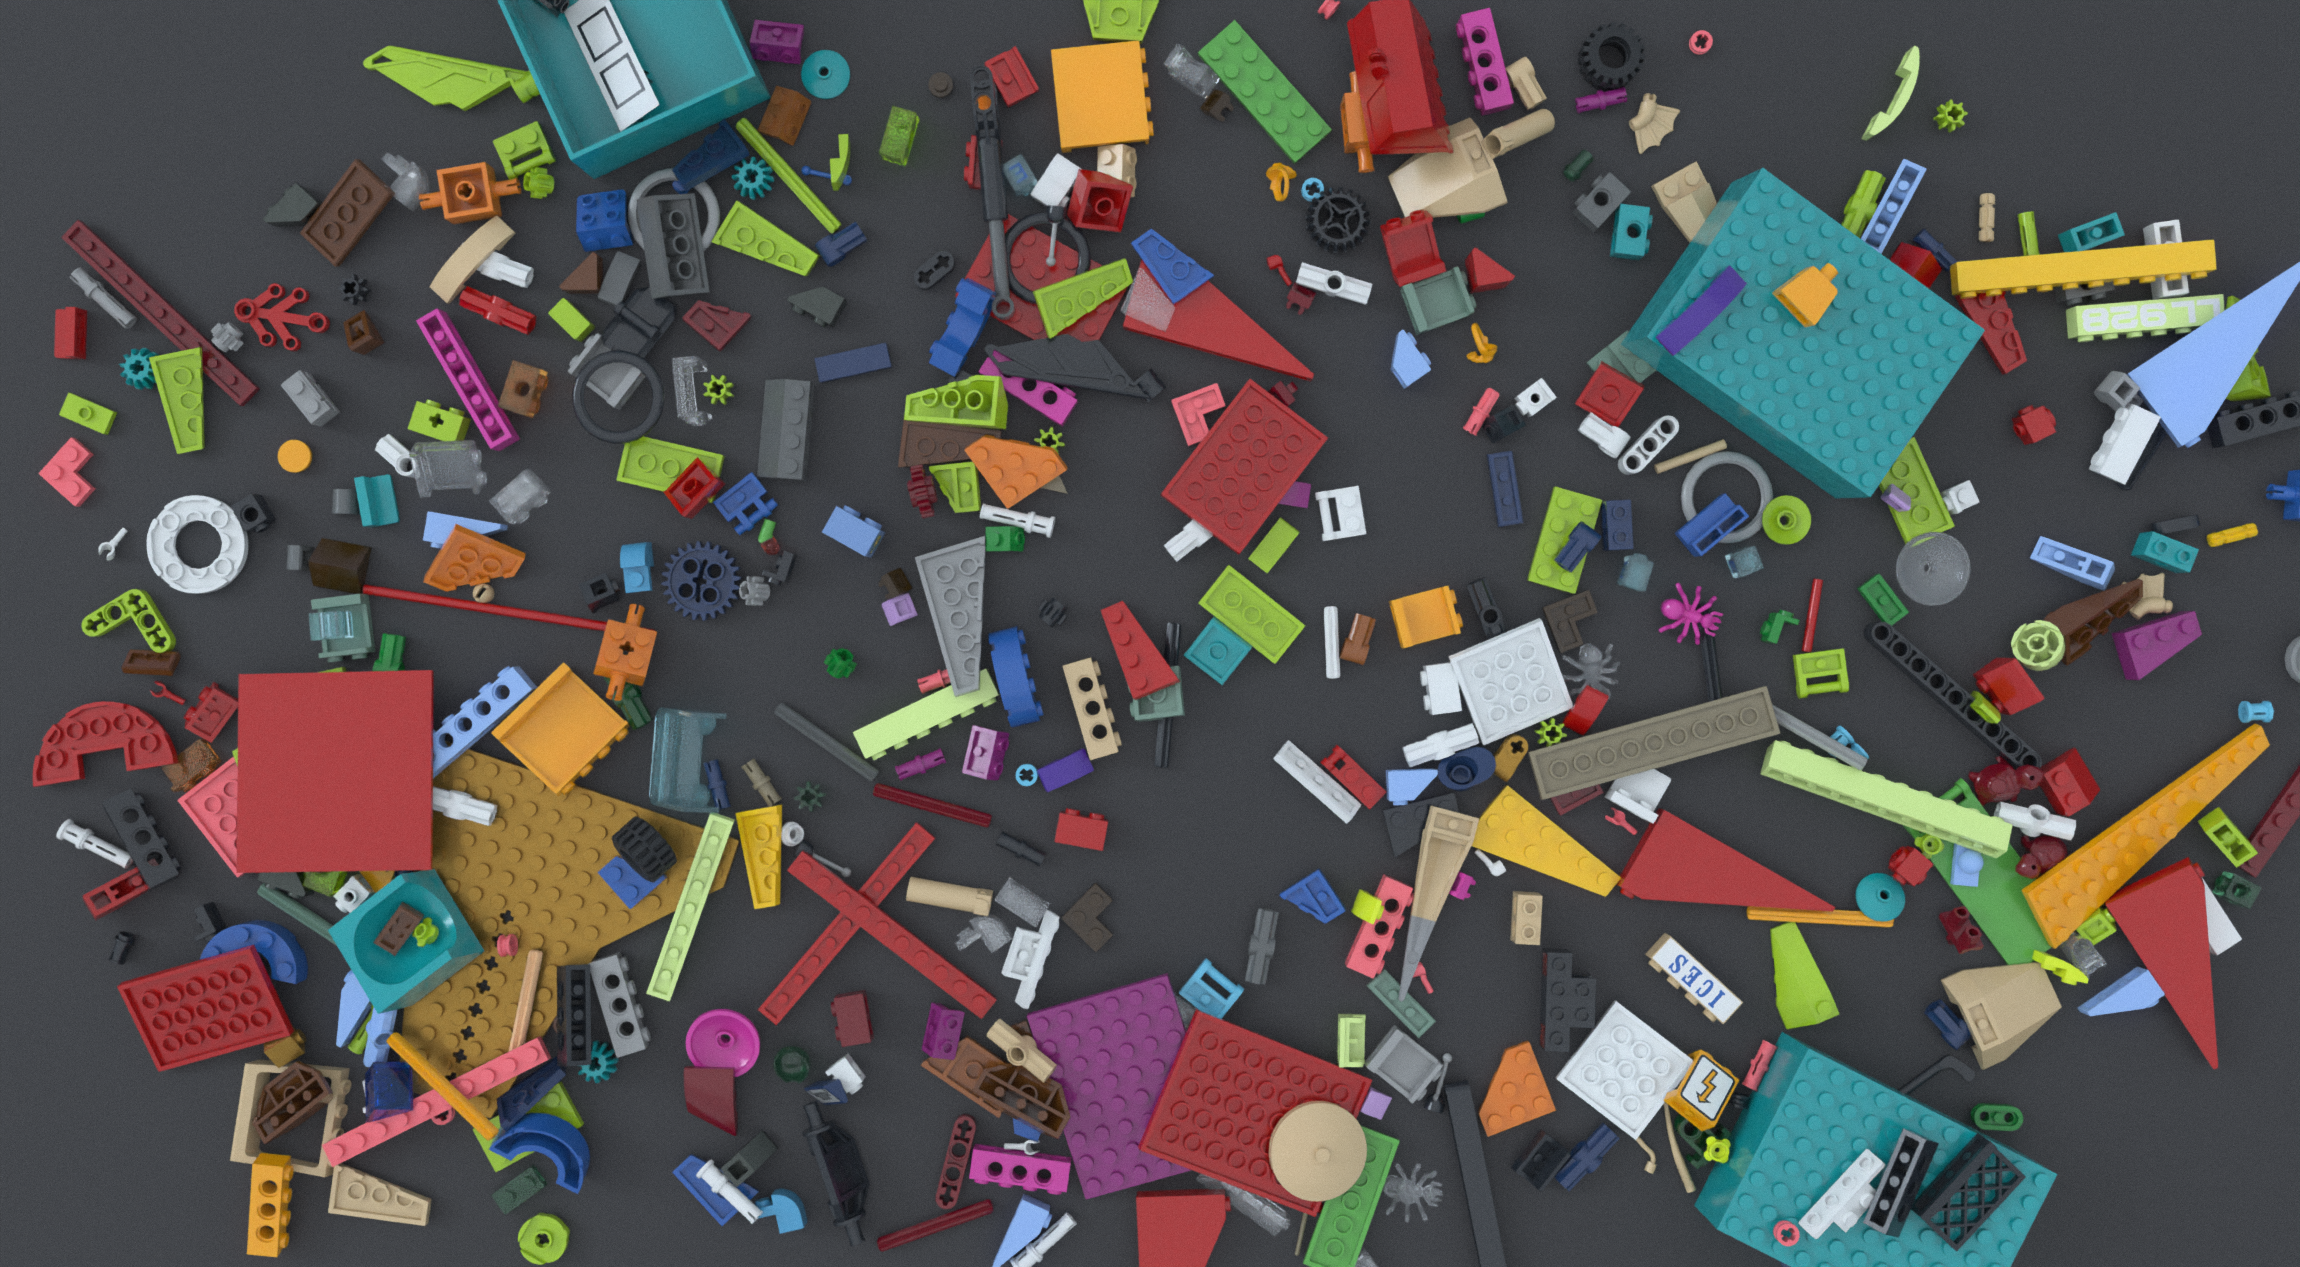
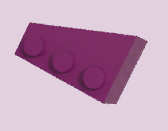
[2111,611,2202,680]

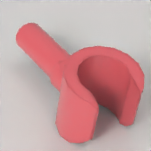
[1605,807,1637,835]
[1413,962,1434,994]

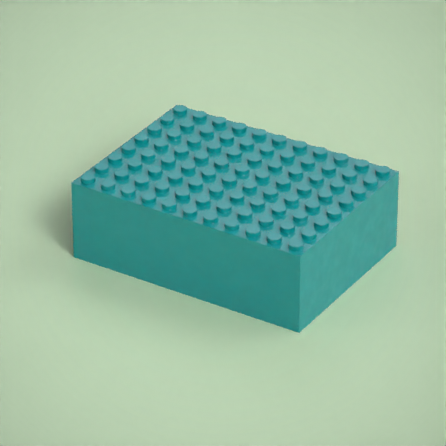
[497,0,771,179]
[1621,168,1985,499]
[1694,1032,2057,1267]

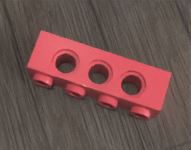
[1345,874,1414,979]

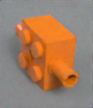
[1340,71,1374,173]
[419,162,521,224]
[593,604,657,701]

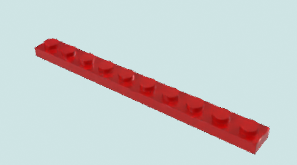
[758,822,936,1025]
[787,850,997,1019]

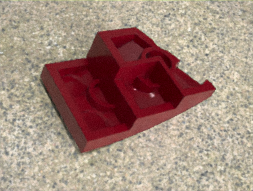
[684,1066,738,1136]

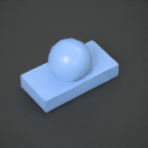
[1950,844,1984,887]

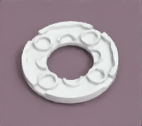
[147,495,249,593]

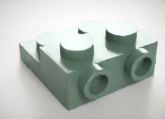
[1586,330,1656,383]
[1128,666,1185,722]

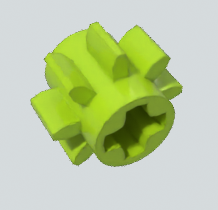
[1933,100,1968,133]
[523,167,554,199]
[703,375,734,405]
[1034,427,1065,455]
[1535,718,1567,747]

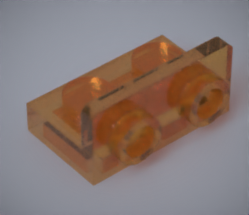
[161,738,221,793]

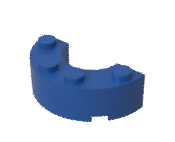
[929,278,996,377]
[988,626,1044,728]
[200,920,308,984]
[489,1113,590,1194]

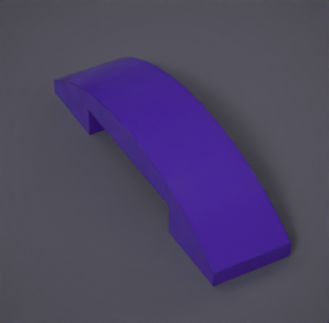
[1655,265,1747,356]

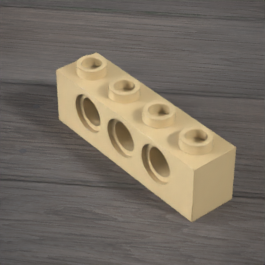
[1063,657,1122,760]

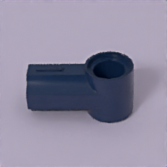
[815,222,868,267]
[1554,521,1602,573]
[1924,999,1972,1051]

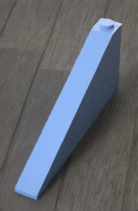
[2127,262,2300,448]

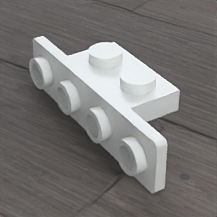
[1001,910,1059,1009]
[1799,1149,1885,1239]

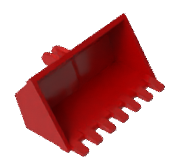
[1347,0,1454,154]

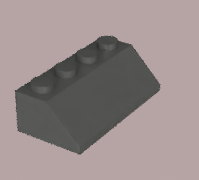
[637,193,710,299]
[757,379,815,482]

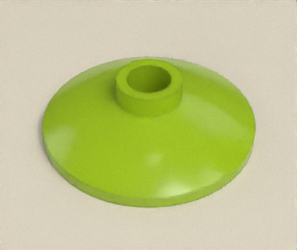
[1762,495,1811,545]

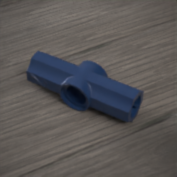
[1554,1123,1620,1191]

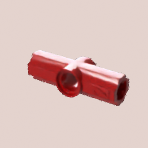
[459,286,537,335]

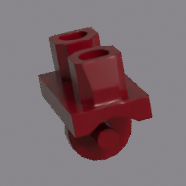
[1939,906,1984,954]

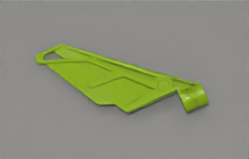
[363,46,540,111]

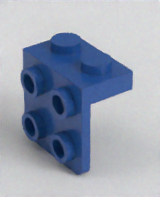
[576,190,633,252]

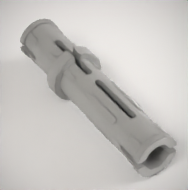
[70,267,138,329]

